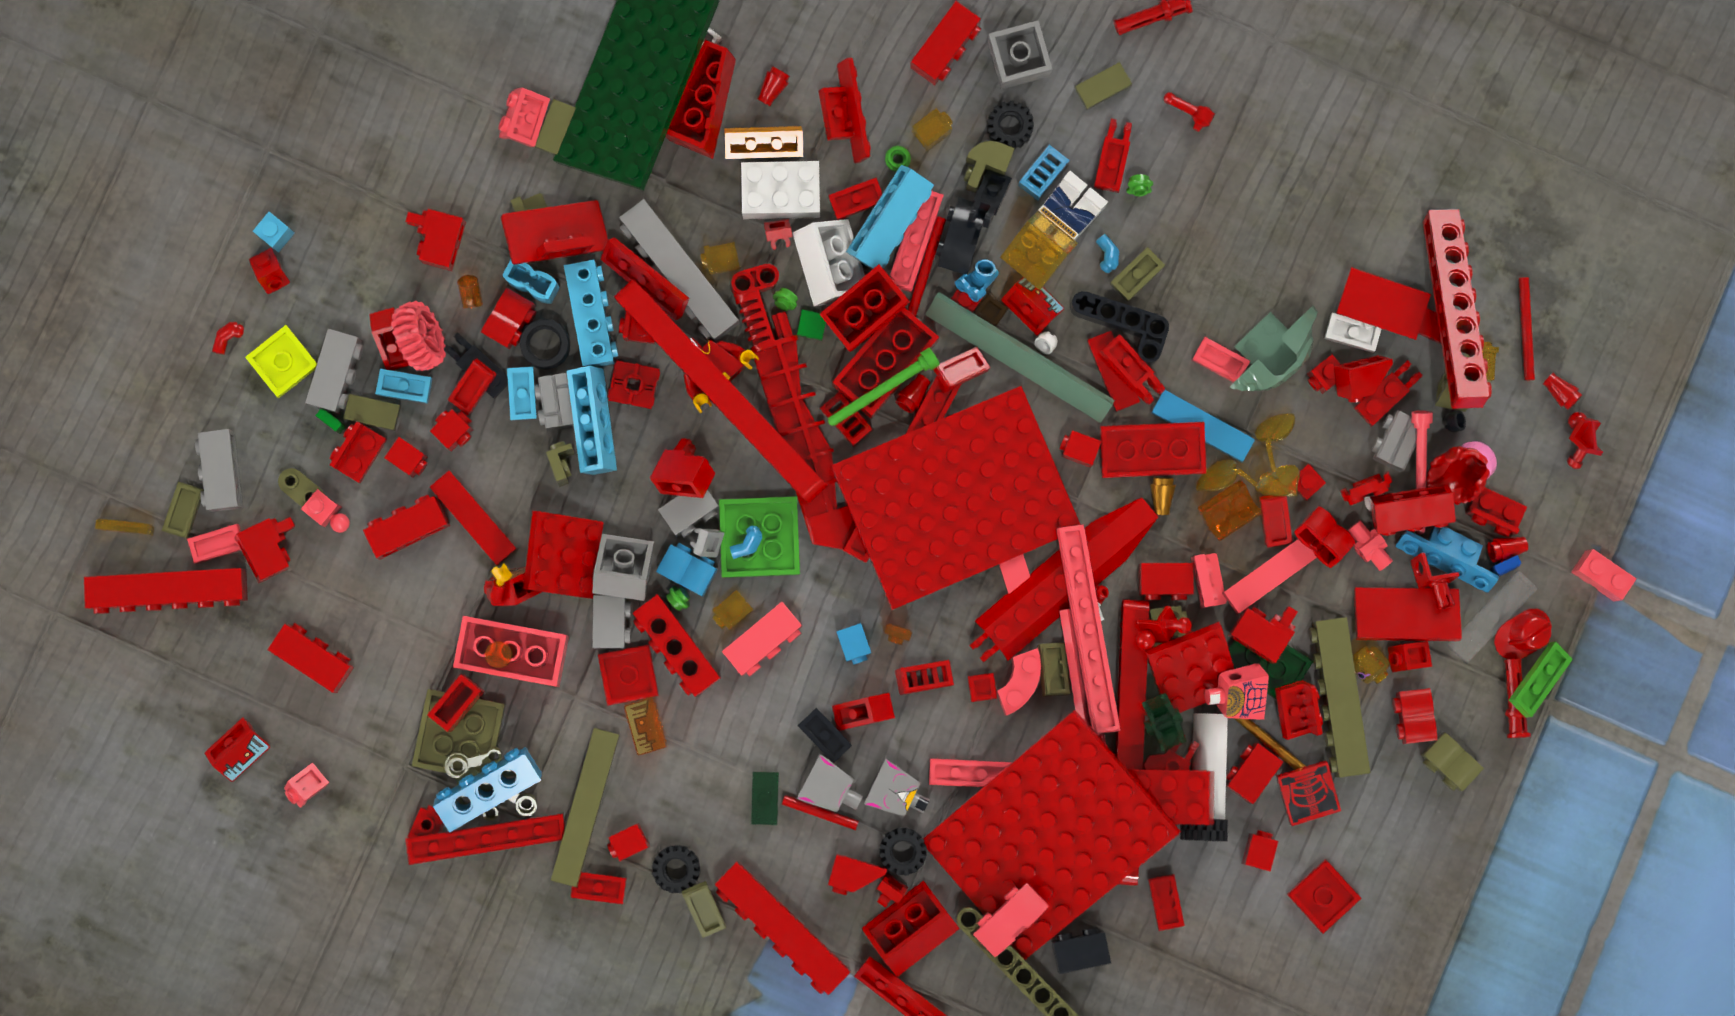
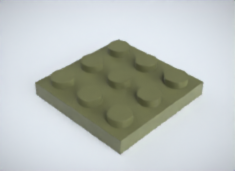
[412,689,506,773]

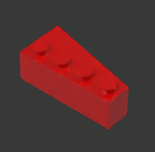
[666,40,736,159]

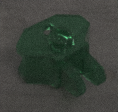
[1141,693,1187,752]

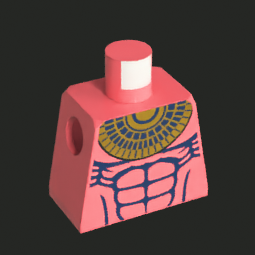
[1205,663,1269,720]

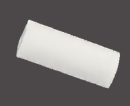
[1192,713,1228,820]

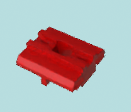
[608,360,660,409]

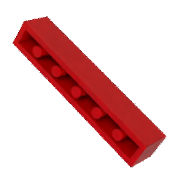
[84,568,248,614]
[715,861,851,995]

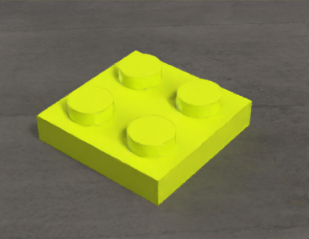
[245,325,317,398]

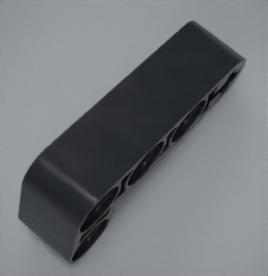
[1070,291,1169,366]

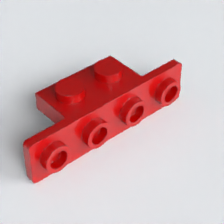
[819,58,871,163]

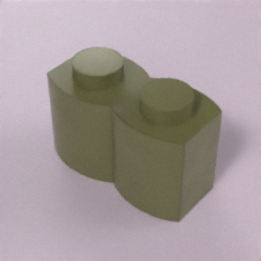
[1421,732,1484,792]

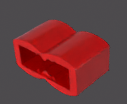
[481,288,537,350]
[1294,506,1356,568]
[1392,688,1437,744]

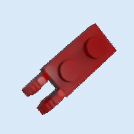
[1094,118,1132,193]
[1099,334,1165,405]
[1354,360,1423,427]

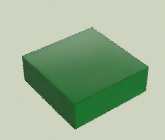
[797,310,826,341]
[315,409,346,434]

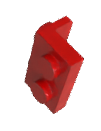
[1275,680,1323,740]

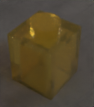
[912,108,953,152]

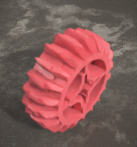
[391,301,446,371]

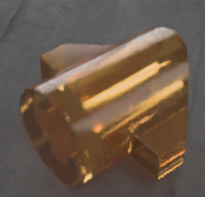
[457,275,483,309]

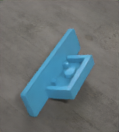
[1396,526,1499,592]

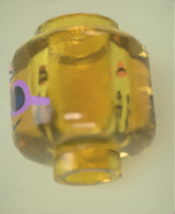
[1353,645,1390,684]

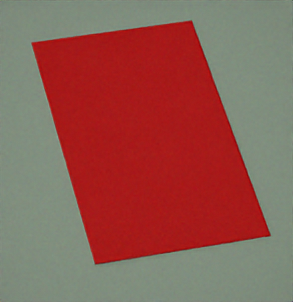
[1336,267,1431,340]

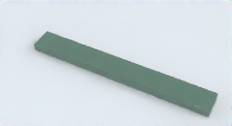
[925,292,1115,423]

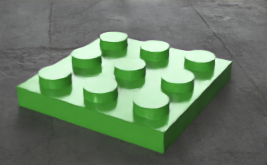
[719,497,800,578]

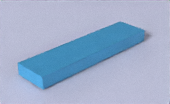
[1151,390,1255,463]

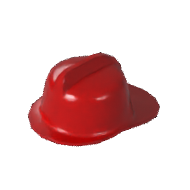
[1494,608,1552,659]

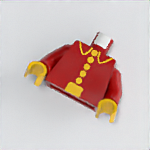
[683,337,759,413]

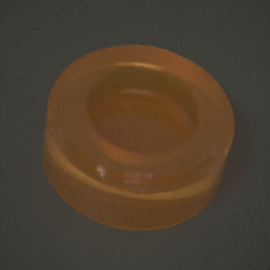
[485,642,512,668]

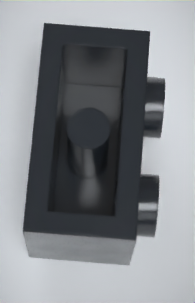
[1051,927,1111,974]

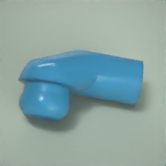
[730,525,762,559]

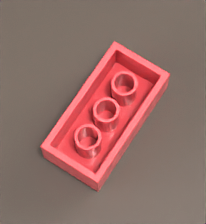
[453,616,569,687]

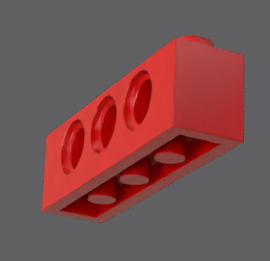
[632,594,721,697]

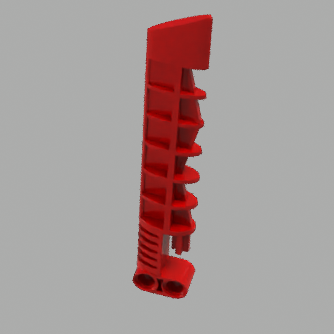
[730,264,856,550]

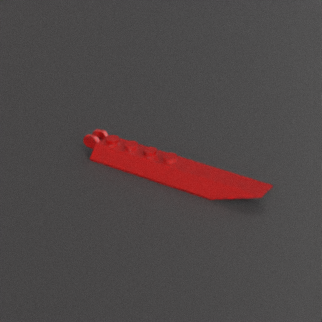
[969,497,1158,662]

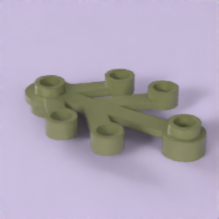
[444,747,537,821]

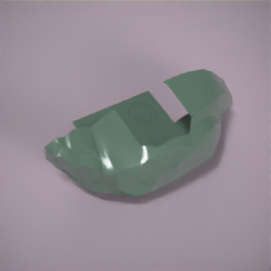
[1230,305,1318,392]

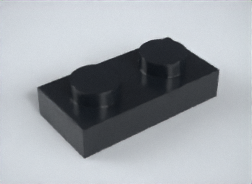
[797,708,852,764]

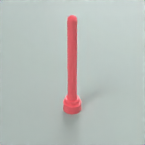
[1411,410,1433,535]

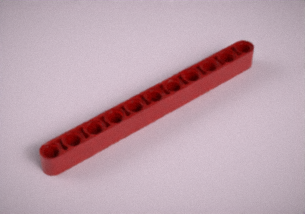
[613,279,828,504]
[1115,599,1149,886]

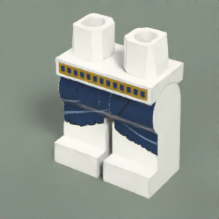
[1031,171,1108,251]

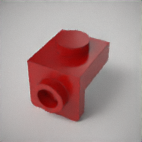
[249,247,290,294]

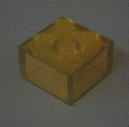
[1000,211,1078,290]

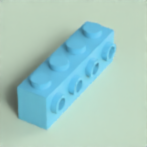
[846,165,934,269]
[564,260,619,367]

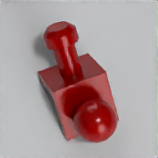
[1567,412,1603,469]
[1136,606,1192,650]

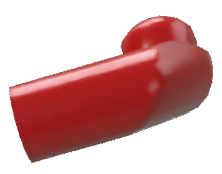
[212,321,244,355]

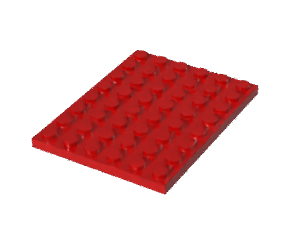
[831,386,1081,610]
[923,710,1181,960]

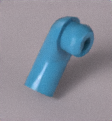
[1096,234,1119,273]

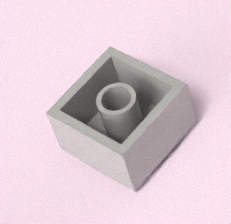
[987,20,1052,90]
[592,534,654,601]

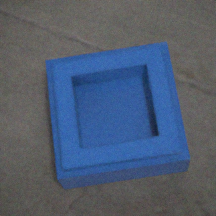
[1490,555,1521,576]

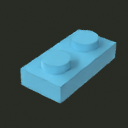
[507,366,537,420]
[375,369,433,404]

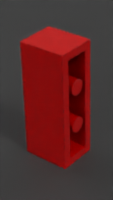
[910,1,981,85]
[1370,484,1456,536]
[363,495,450,560]
[267,622,354,693]

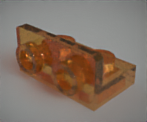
[1198,479,1262,541]

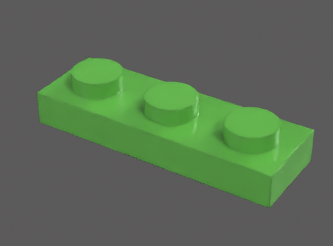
[1509,642,1573,718]

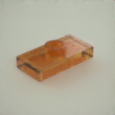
[884,624,912,645]

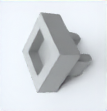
[690,528,724,557]

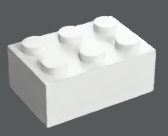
[741,161,820,219]

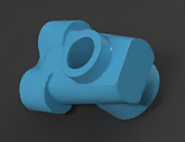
[955,259,999,302]

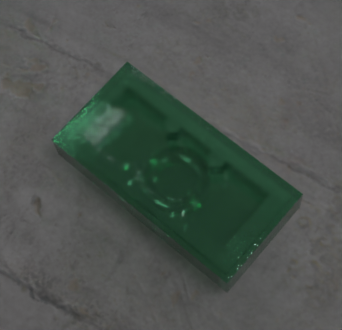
[751,772,779,825]

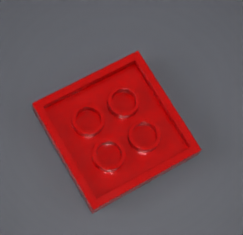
[523,511,604,599]
[1145,622,1234,717]

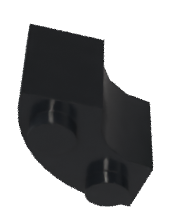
[936,198,986,274]

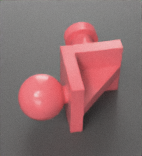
[301,489,350,533]

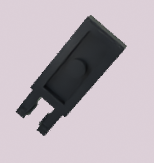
[968,170,1012,228]
[444,332,508,399]

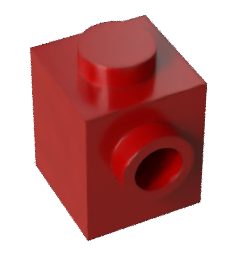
[430,409,473,452]

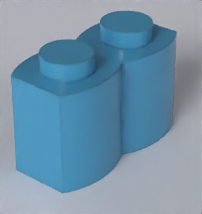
[656,543,718,597]

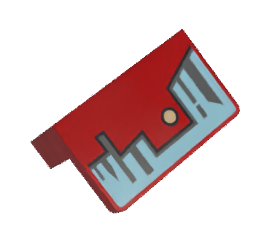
[1001,273,1064,336]
[204,717,270,782]

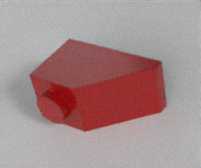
[369,307,410,371]
[1335,355,1393,402]
[832,693,895,731]
[828,854,887,896]

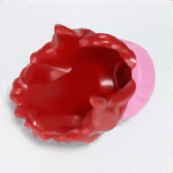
[1426,441,1497,505]

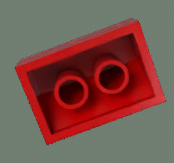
[820,264,910,352]
[861,880,960,977]

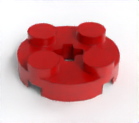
[1340,471,1393,505]

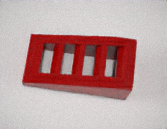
[820,392,873,448]
[895,660,954,695]

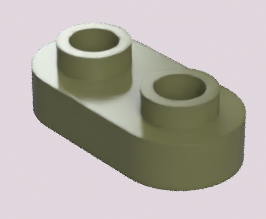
[278,468,325,507]

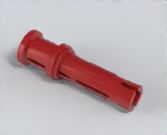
[1114,0,1193,36]
[1504,659,1531,738]

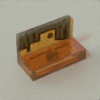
[624,697,668,755]

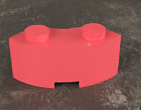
[996,648,1041,716]
[973,883,1049,957]

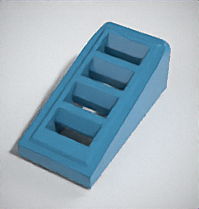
[1018,145,1070,201]

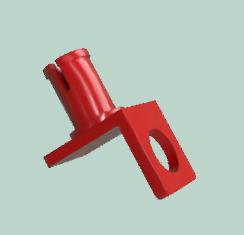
[1411,553,1460,610]

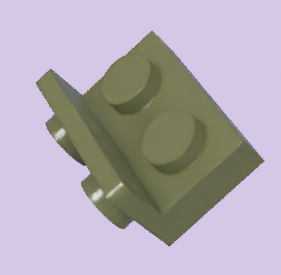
[546,441,575,487]

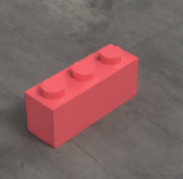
[722,602,803,677]

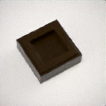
[974,293,1009,327]

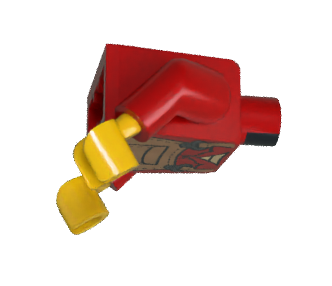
[484,563,542,606]

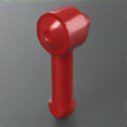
[1163,92,1215,132]

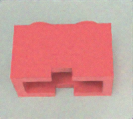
[1571,549,1637,602]

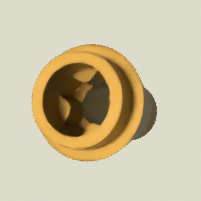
[1150,477,1176,515]

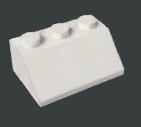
[792,219,865,306]

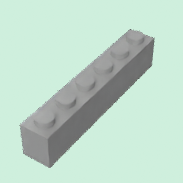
[619,199,739,343]

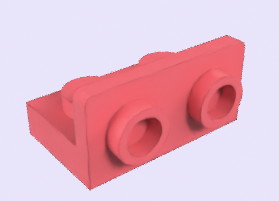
[498,87,550,147]
[1191,553,1227,609]

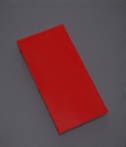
[1100,422,1206,478]
[1354,587,1462,641]

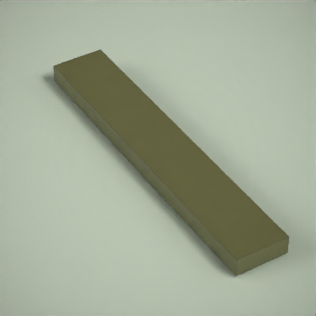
[551,728,620,888]

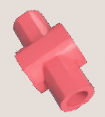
[1348,520,1393,571]

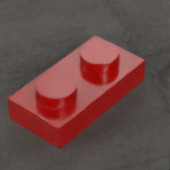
[828,177,883,220]
[570,872,627,905]

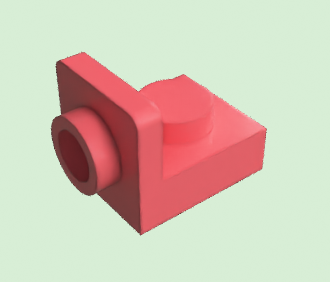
[284,763,329,808]

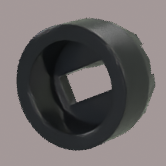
[1444,410,1466,432]

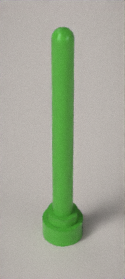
[828,348,940,426]

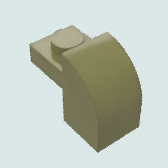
[964,141,1015,193]

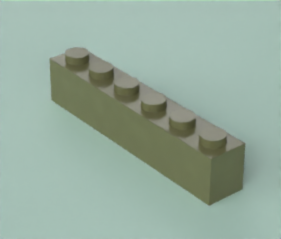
[1309,617,1371,778]

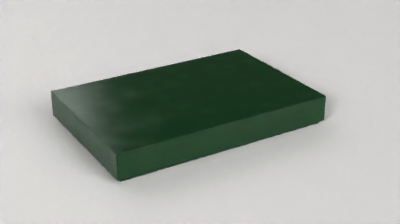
[1228,640,1314,700]

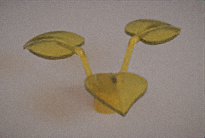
[1196,413,1300,496]

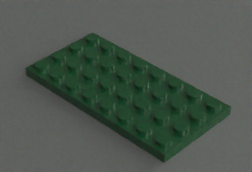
[553,0,719,191]

